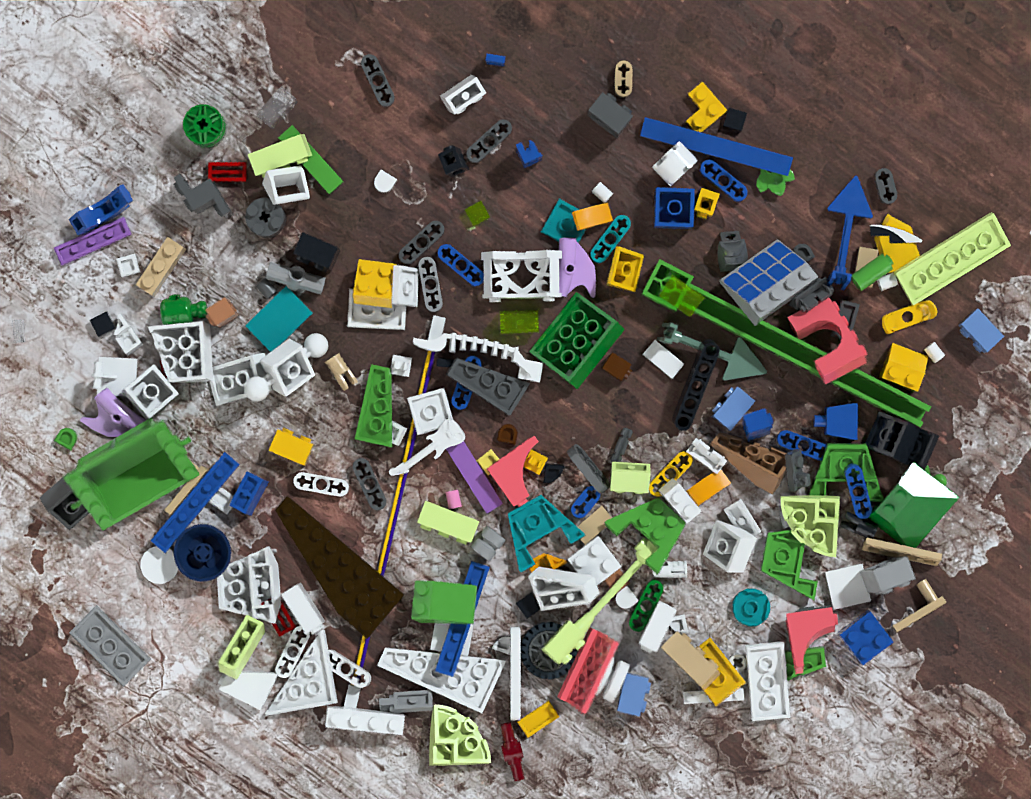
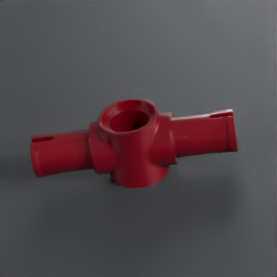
[500,722,525,781]

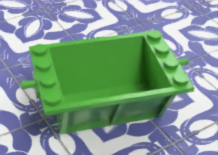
[64,418,200,531]

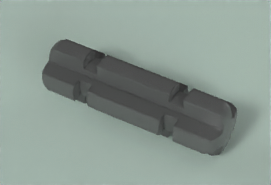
[610,428,633,462]

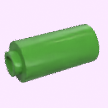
[851,254,894,291]

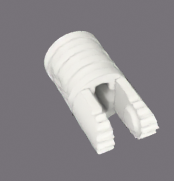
[652,561,687,579]

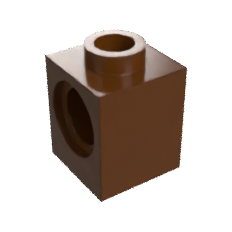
[602,352,632,381]

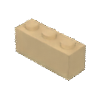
[136,237,186,297]
[661,631,720,690]

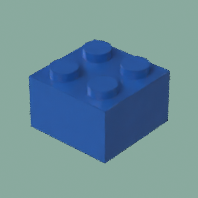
[654,187,695,229]
[837,610,894,665]

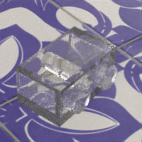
[256,86,298,130]

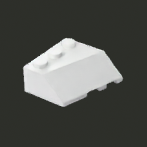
[148,321,213,383]

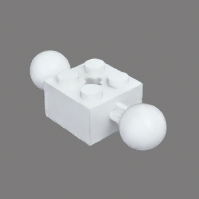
[244,333,328,401]

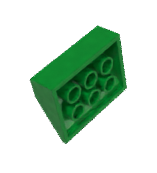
[529,292,625,389]

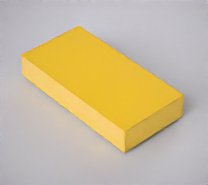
[517,700,560,738]

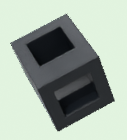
[438,145,469,177]

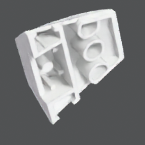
[217,546,281,624]

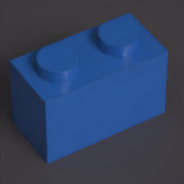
[742,409,773,441]

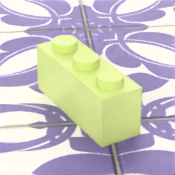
[248,134,313,178]
[417,501,479,545]
[218,615,265,680]

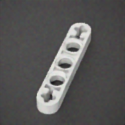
[510,627,521,720]

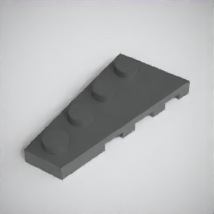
[445,358,530,416]

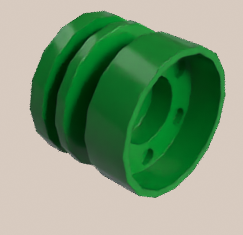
[183,104,227,148]

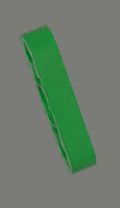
[629,580,663,632]

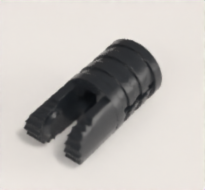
[840,511,878,539]

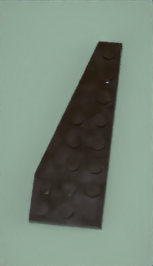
[275,496,405,639]

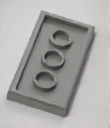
[69,605,151,687]

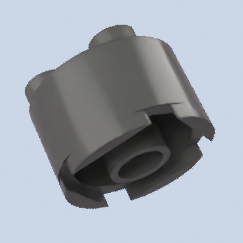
[245,198,286,238]

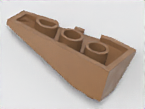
[710,432,787,494]

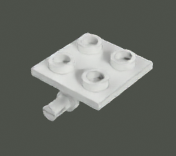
[92,357,138,397]

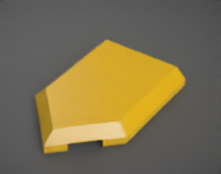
[874,214,920,274]

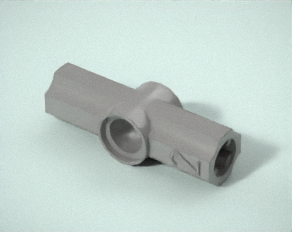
[265,262,325,294]

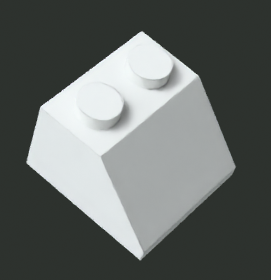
[703,520,757,573]

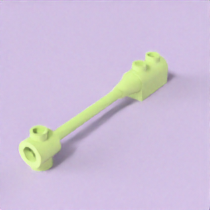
[541,537,658,665]

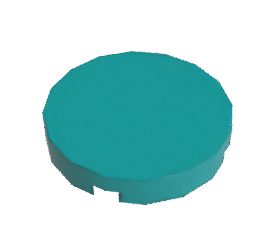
[732,588,771,627]

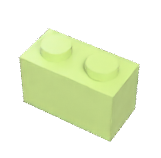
[610,462,651,494]

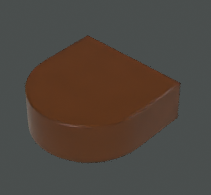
[497,424,518,445]

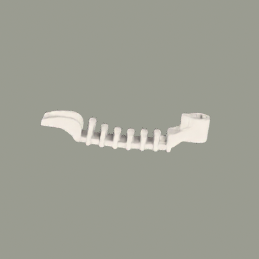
[413,333,543,382]

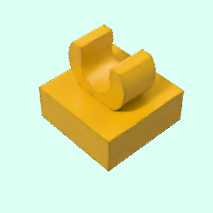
[523,449,548,475]

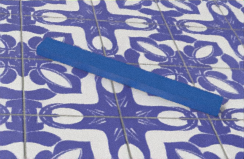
[640,117,793,176]

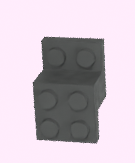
[173,174,234,219]

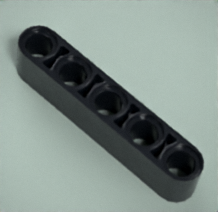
[672,339,720,431]

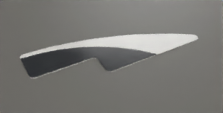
[870,225,922,243]

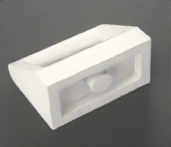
[262,166,310,205]

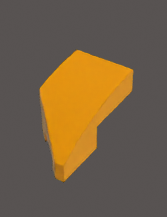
[529,553,567,573]

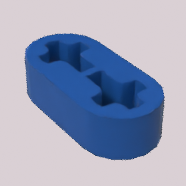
[571,486,600,518]

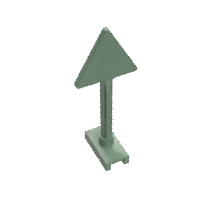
[656,323,767,380]

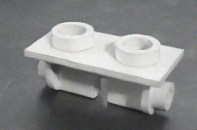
[686,438,727,474]

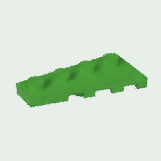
[355,364,392,447]
[785,646,826,681]

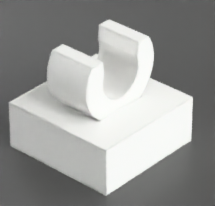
[391,355,412,377]

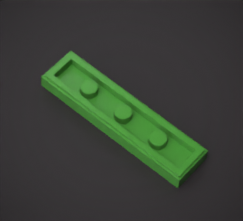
[278,125,344,195]

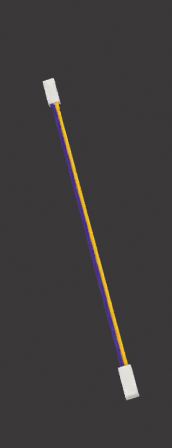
[344,315,446,708]

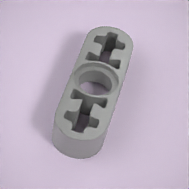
[418,257,443,312]

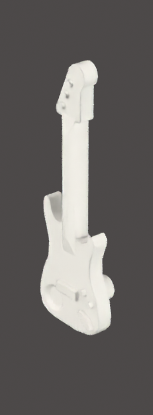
[389,419,465,476]

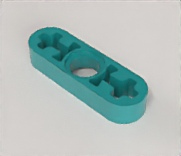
[590,215,631,263]

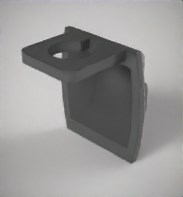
[718,231,748,272]

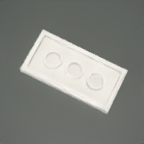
[745,641,790,721]

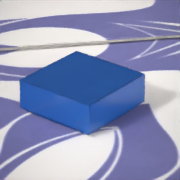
[486,54,506,67]

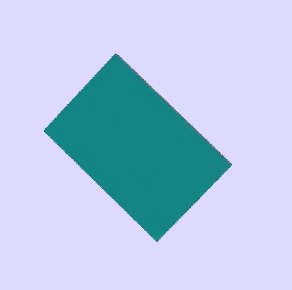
[245,286,313,352]

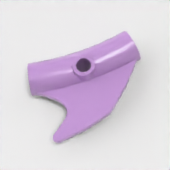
[559,238,596,298]
[80,388,146,437]

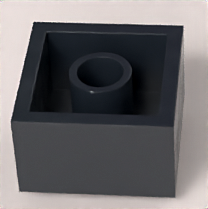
[293,232,341,273]

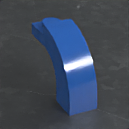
[69,184,133,236]

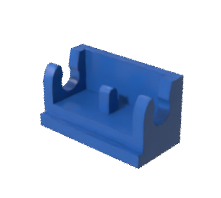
[516,140,542,168]
[229,471,269,516]

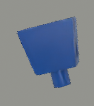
[813,403,858,440]

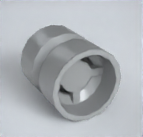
[470,525,506,562]

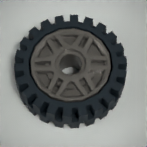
[521,622,577,679]

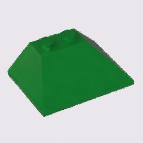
[867,462,959,548]

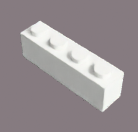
[325,705,405,735]

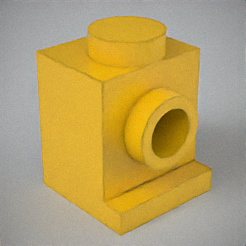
[694,188,720,219]

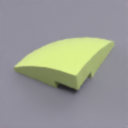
[781,495,840,557]
[429,705,491,766]

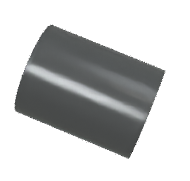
[256,278,277,300]

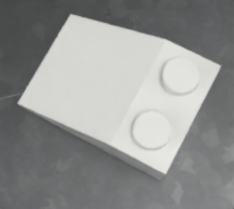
[210,353,273,406]

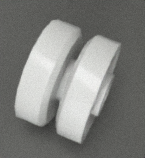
[591,657,630,703]

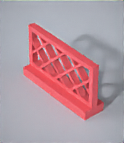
[557,627,619,714]

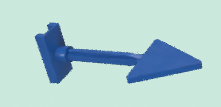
[827,176,873,290]

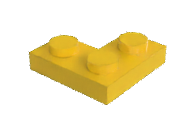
[686,82,727,132]

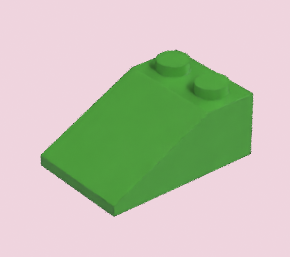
[411,581,477,624]

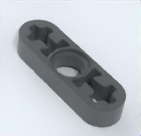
[361,54,395,107]
[467,119,512,163]
[399,221,445,265]
[567,444,610,494]
[353,458,387,510]

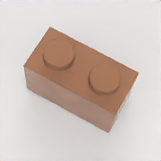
[206,297,240,328]

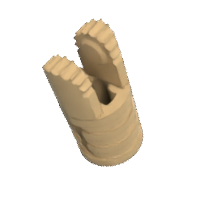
[325,353,358,391]

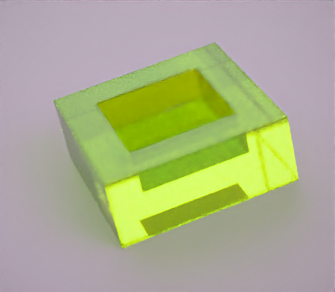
[464,201,490,227]

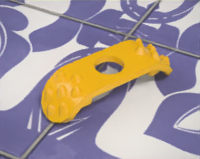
[882,300,937,334]

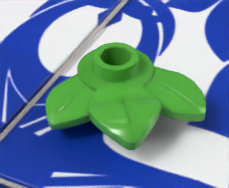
[756,169,795,196]

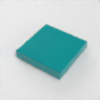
[541,198,586,243]

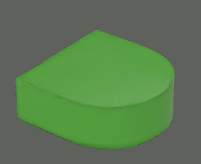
[54,428,78,450]

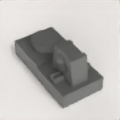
[785,449,811,492]

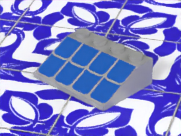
[719,239,818,326]

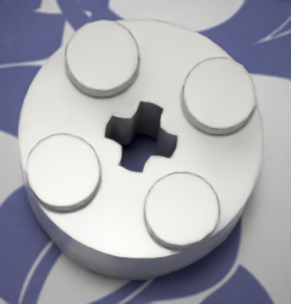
[652,141,698,187]

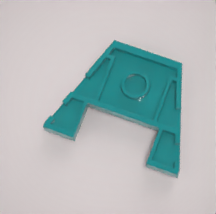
[508,495,586,573]

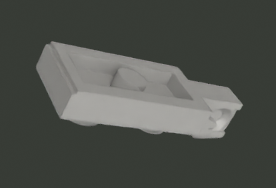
[379,690,433,713]

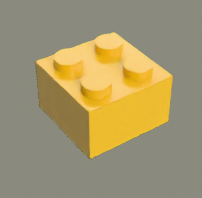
[353,259,397,308]

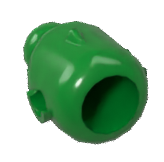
[160,294,208,325]

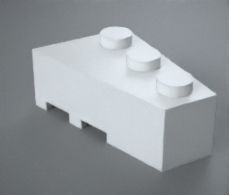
[528,567,599,611]

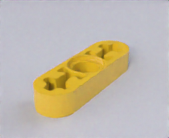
[649,452,693,497]

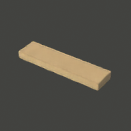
[862,538,942,566]

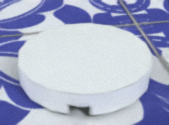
[140,546,179,584]

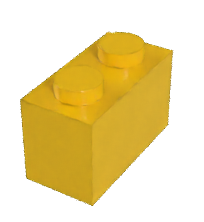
[268,427,314,466]

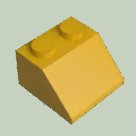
[879,343,928,392]

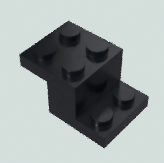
[865,412,939,470]

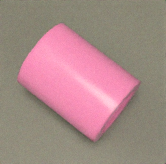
[445,490,462,509]

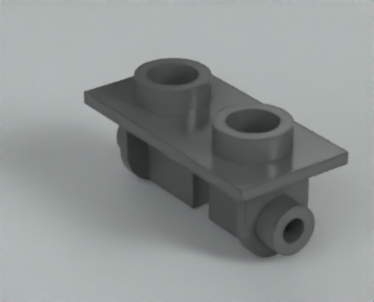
[795,277,834,312]

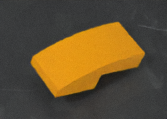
[572,203,613,231]
[686,470,731,506]

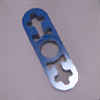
[700,160,747,202]
[438,244,484,286]
[452,356,481,410]
[776,430,827,461]
[844,464,872,519]

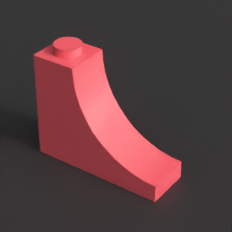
[487,436,539,507]
[785,607,838,674]

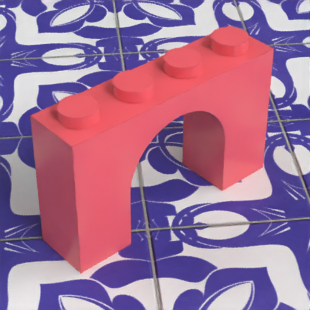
[788,297,867,385]

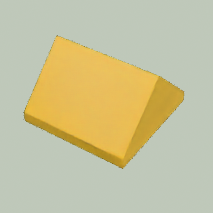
[607,246,644,292]

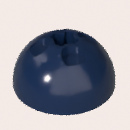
[174,524,231,582]

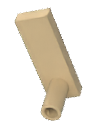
[165,461,209,515]
[892,579,946,633]

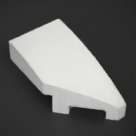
[114,314,143,355]

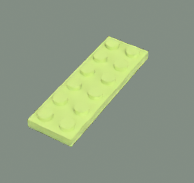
[894,212,1011,306]

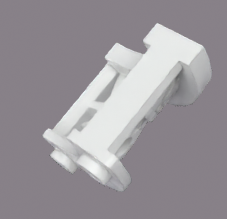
[481,250,562,302]

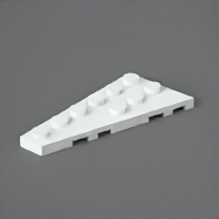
[377,647,506,713]

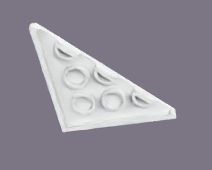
[265,630,338,716]

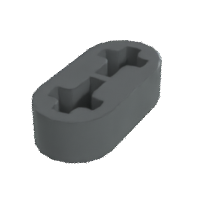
[874,168,897,205]

